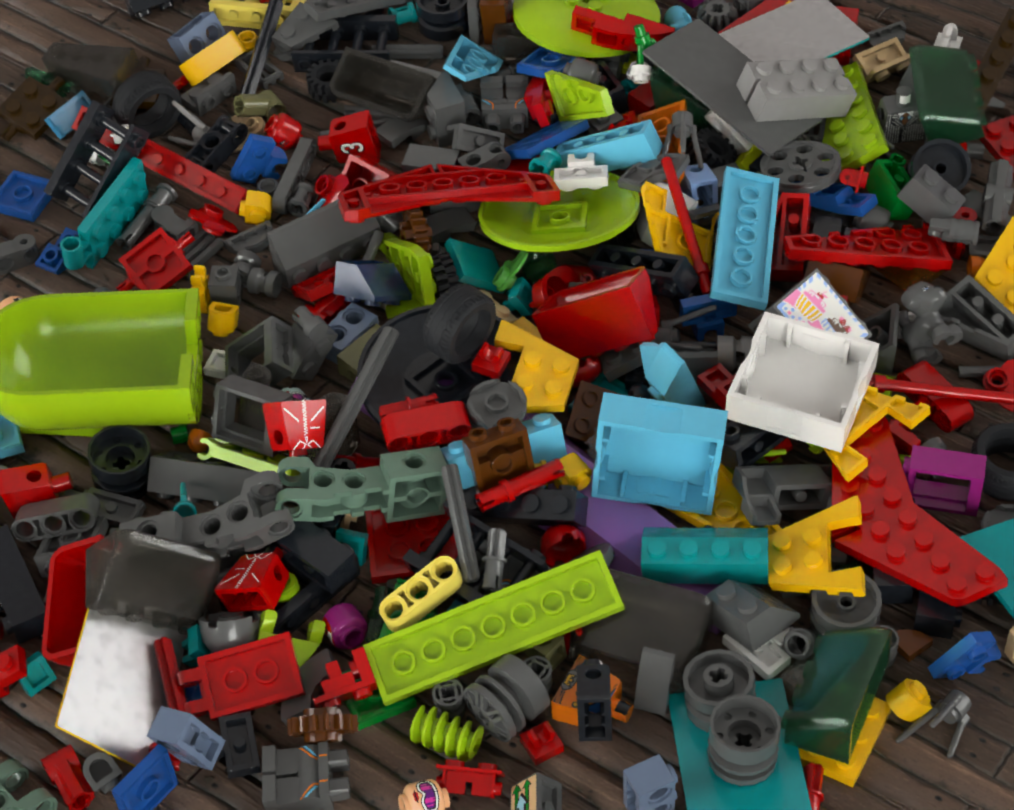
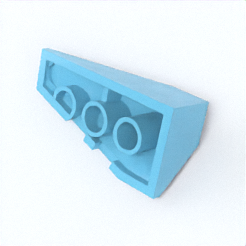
[443,35,504,82]

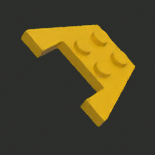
[640,181,719,269]
[974,216,1014,314]
[494,320,579,413]
[822,385,930,482]
[768,495,866,597]

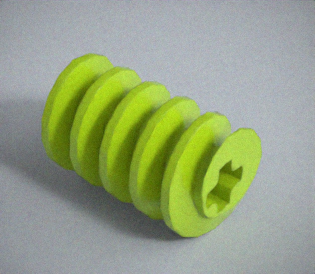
[410,705,484,762]

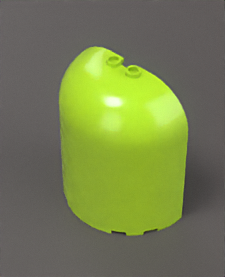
[0,288,203,430]

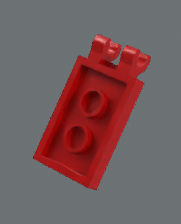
[177,631,306,721]

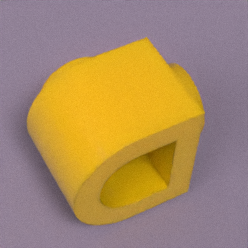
[239,190,273,225]
[207,301,239,337]
[553,452,592,491]
[886,678,932,723]

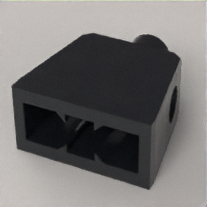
[577,659,612,741]

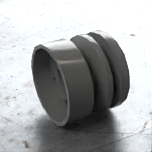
[463,654,550,742]
[707,695,781,786]

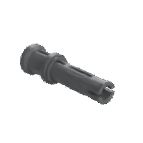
[116,183,178,251]

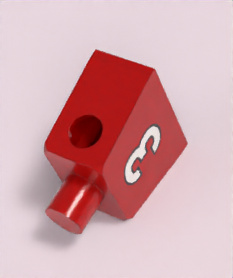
[318,110,382,163]

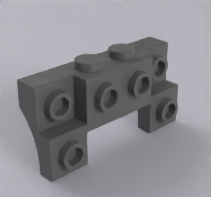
[732,463,832,527]

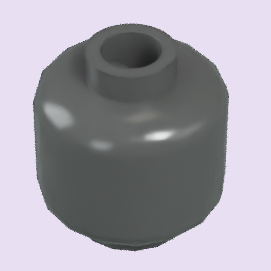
[563,57,602,85]
[851,205,894,229]

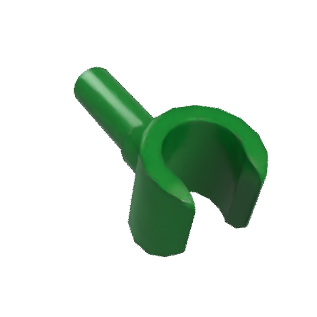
[170,424,188,444]

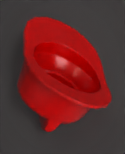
[529,265,580,309]

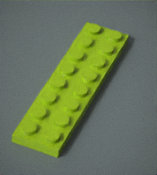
[363,550,625,706]

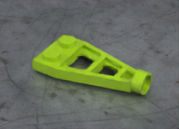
[379,232,437,306]

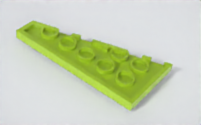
[821,61,890,171]

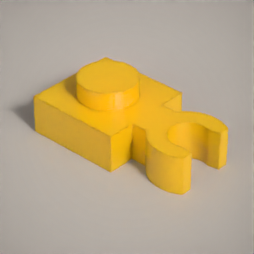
[190,265,211,314]

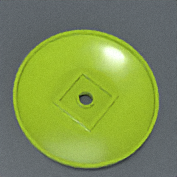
[513,0,661,58]
[478,170,640,252]

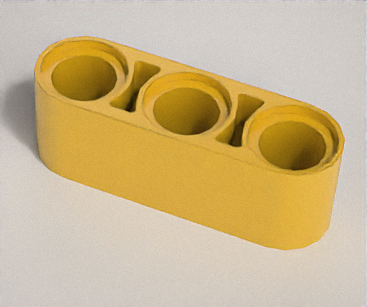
[178,30,247,87]

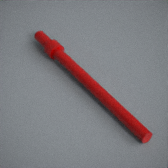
[661,157,711,295]
[869,374,1014,405]

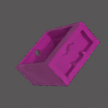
[903,445,987,517]

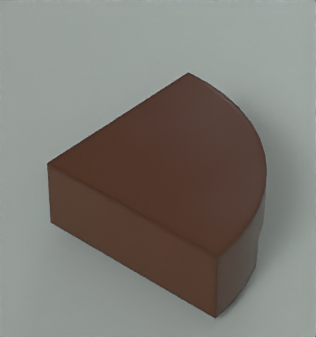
[896,629,933,662]

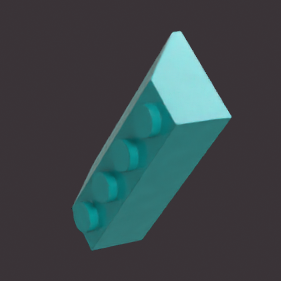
[641,527,768,584]

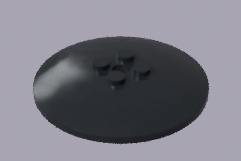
[357,305,521,448]

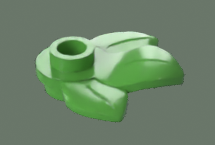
[492,250,529,292]

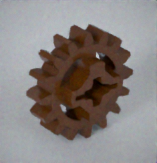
[399,207,433,253]
[287,707,359,744]

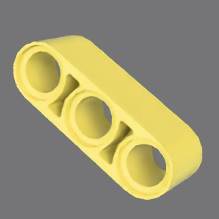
[379,556,463,632]

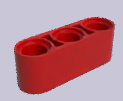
[897,360,974,433]
[380,401,472,452]

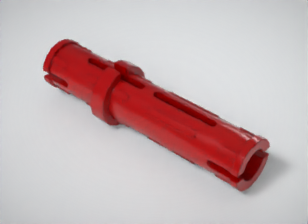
[475,458,565,512]

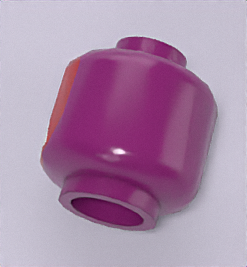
[322,603,368,649]

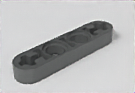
[272,137,317,215]

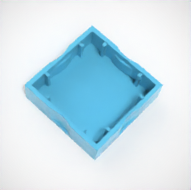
[591,392,728,515]

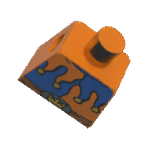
[551,655,634,726]

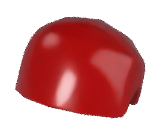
[572,357,602,388]
[540,524,586,568]

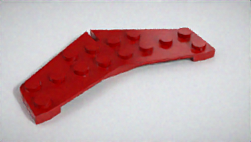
[338,164,560,224]
[831,416,1008,607]

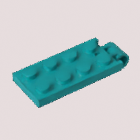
[60,157,149,270]

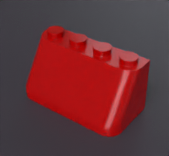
[532,266,658,360]
[42,534,118,667]

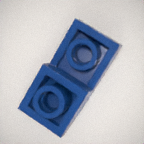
[35,227,79,275]

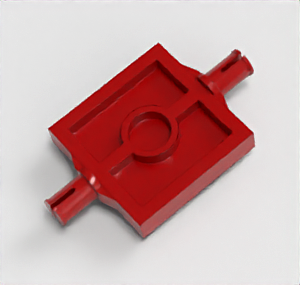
[116,227,195,291]

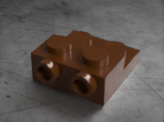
[461,417,535,493]

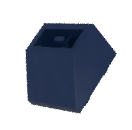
[333,260,412,306]

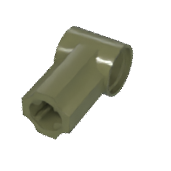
[233,90,287,119]

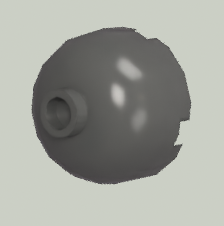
[199,610,261,653]

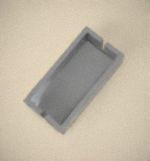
[736,58,857,122]

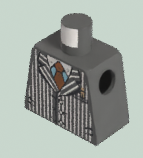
[876,86,926,144]

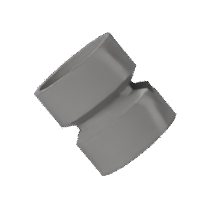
[717,335,753,372]

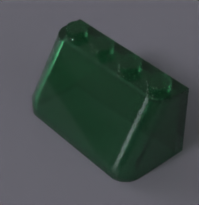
[909,44,988,144]
[781,626,892,764]

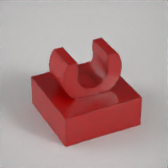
[472,342,511,379]
[519,720,564,766]

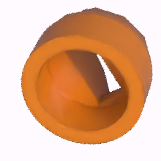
[967,255,986,278]
[187,428,213,453]

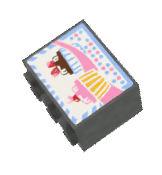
[748,268,873,340]

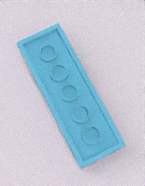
[709,166,780,311]

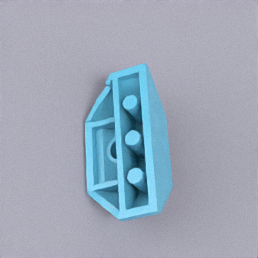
[639,342,706,407]

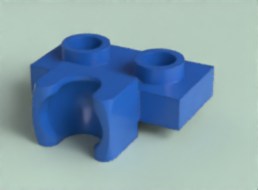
[230,133,288,184]
[679,293,737,341]
[927,631,1002,680]

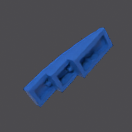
[792,174,878,217]

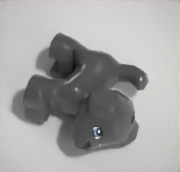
[898,281,963,366]

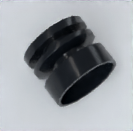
[87,425,152,499]

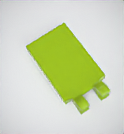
[197,437,300,476]

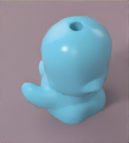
[664,5,692,31]

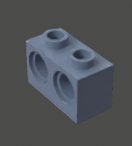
[167,11,227,64]
[326,302,379,365]
[147,706,226,771]
[623,754,678,810]

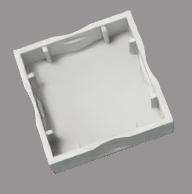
[725,312,880,453]

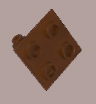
[564,380,622,446]

